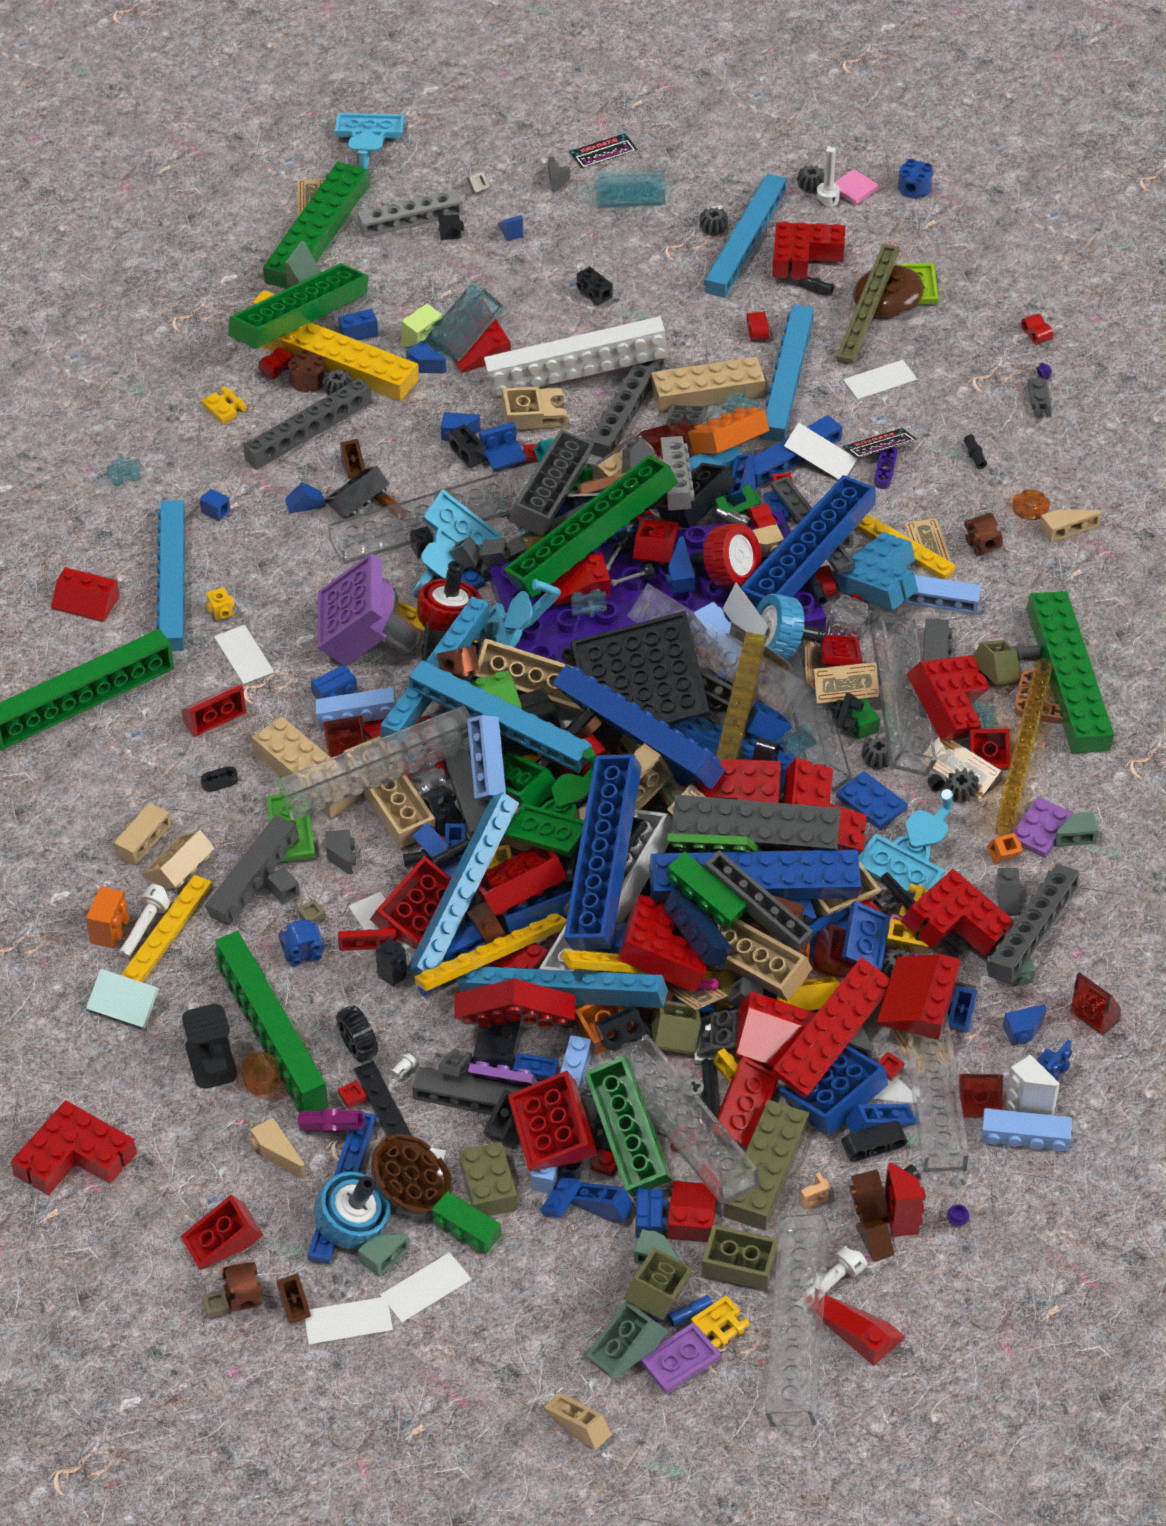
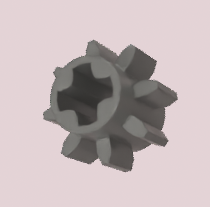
[874,889,899,915]

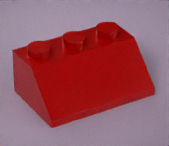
[51,567,120,623]
[181,684,246,737]
[884,1163,926,1237]

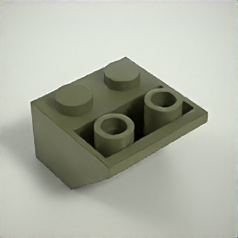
[973,640,1021,685]
[651,1001,701,1055]

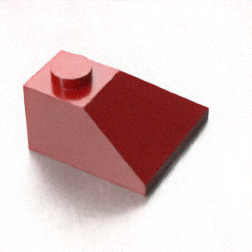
[969,727,1011,769]

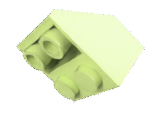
[401,304,442,348]

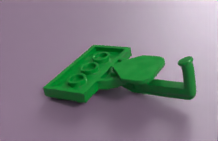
[503,748,596,857]

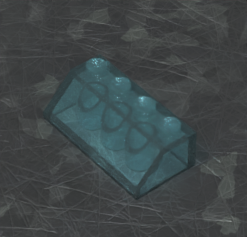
[595,170,665,208]
[427,282,504,361]

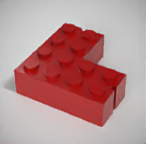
[772,221,845,279]
[906,655,990,742]
[783,757,867,855]
[697,759,781,803]
[900,869,1014,956]
[617,894,707,993]
[454,979,576,1029]
[11,1100,137,1195]

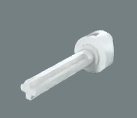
[817,146,840,207]
[119,884,171,958]
[792,1246,868,1315]

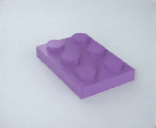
[1011,797,1074,858]
[468,1061,538,1087]
[639,1322,721,1394]

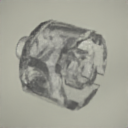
[829,595,869,639]
[409,764,450,804]

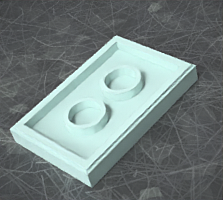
[86,969,159,1028]

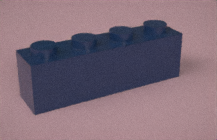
[663,891,733,964]

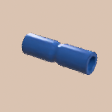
[668,1295,713,1327]

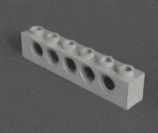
[357,189,463,238]
[661,436,694,510]

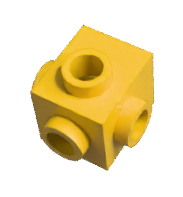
[206,587,235,621]

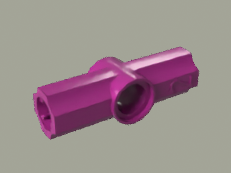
[297,1109,365,1133]

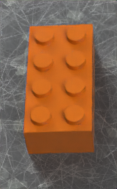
[688,407,770,454]

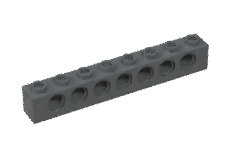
[587,358,664,458]
[243,378,372,470]
[986,864,1079,985]

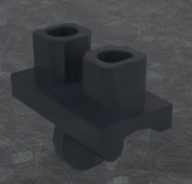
[829,692,864,731]

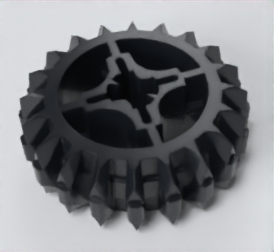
[336,1005,378,1062]

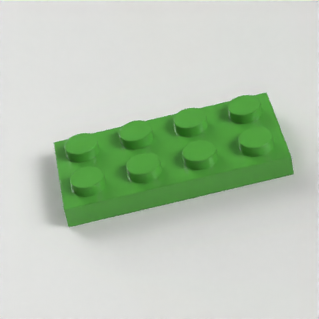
[267,791,315,863]
[667,833,758,853]

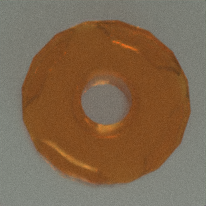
[1012,489,1050,520]
[242,1052,279,1095]

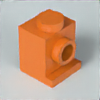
[987,833,1023,865]

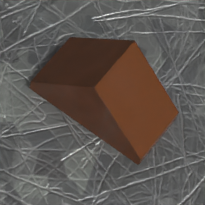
[340,439,365,479]
[856,1219,894,1262]
[276,1273,311,1324]

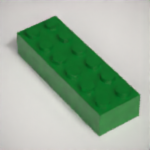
[584,1056,673,1197]

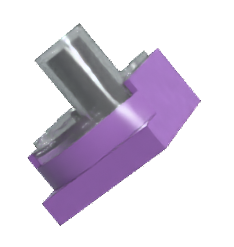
[318,553,424,666]

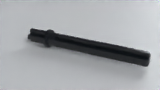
[880,872,963,958]
[702,1058,722,1159]

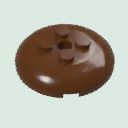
[853,265,924,318]
[371,1134,451,1214]

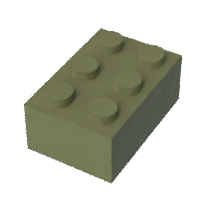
[459,1142,518,1216]
[701,1224,778,1291]
[623,1247,693,1321]

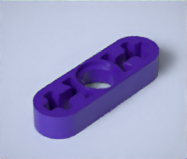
[874,447,897,489]

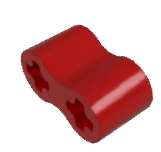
[1021,313,1053,345]
[258,347,294,379]
[748,503,777,529]

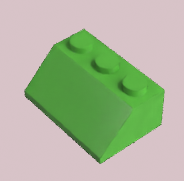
[459,671,522,726]

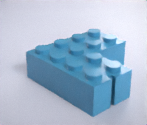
[833,532,918,610]

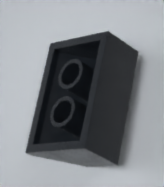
[324,466,390,518]
[471,1021,524,1070]

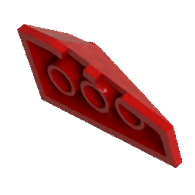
[808,1294,905,1366]

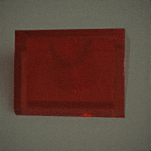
[323,715,366,760]
[957,1073,1003,1117]

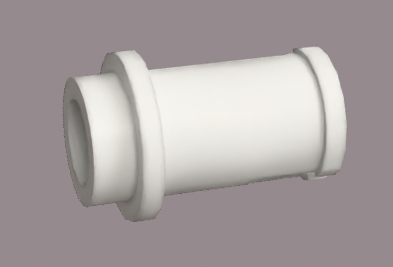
[390,1053,417,1081]

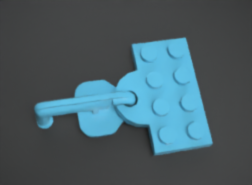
[335,113,405,169]
[412,489,502,596]
[477,579,561,648]
[858,789,953,898]

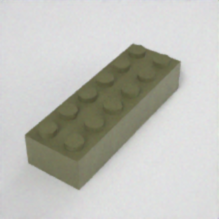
[724,1100,809,1231]

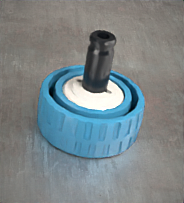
[756,594,825,660]
[313,1172,390,1249]

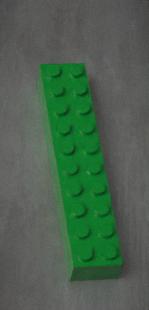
[263,161,369,289]
[228,263,369,349]
[504,455,678,598]
[1026,591,1114,753]
[0,629,174,750]
[214,931,328,1112]

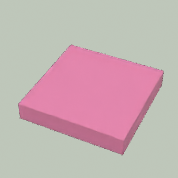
[834,169,879,205]

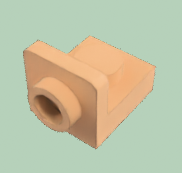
[800,1172,830,1209]

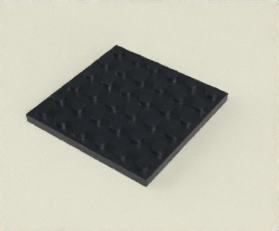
[571,611,711,743]

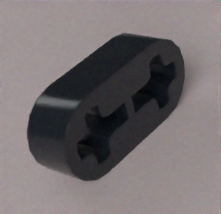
[201,766,238,792]

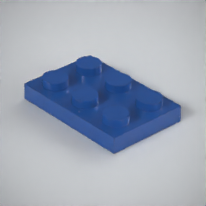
[836,771,908,830]
[842,901,890,971]

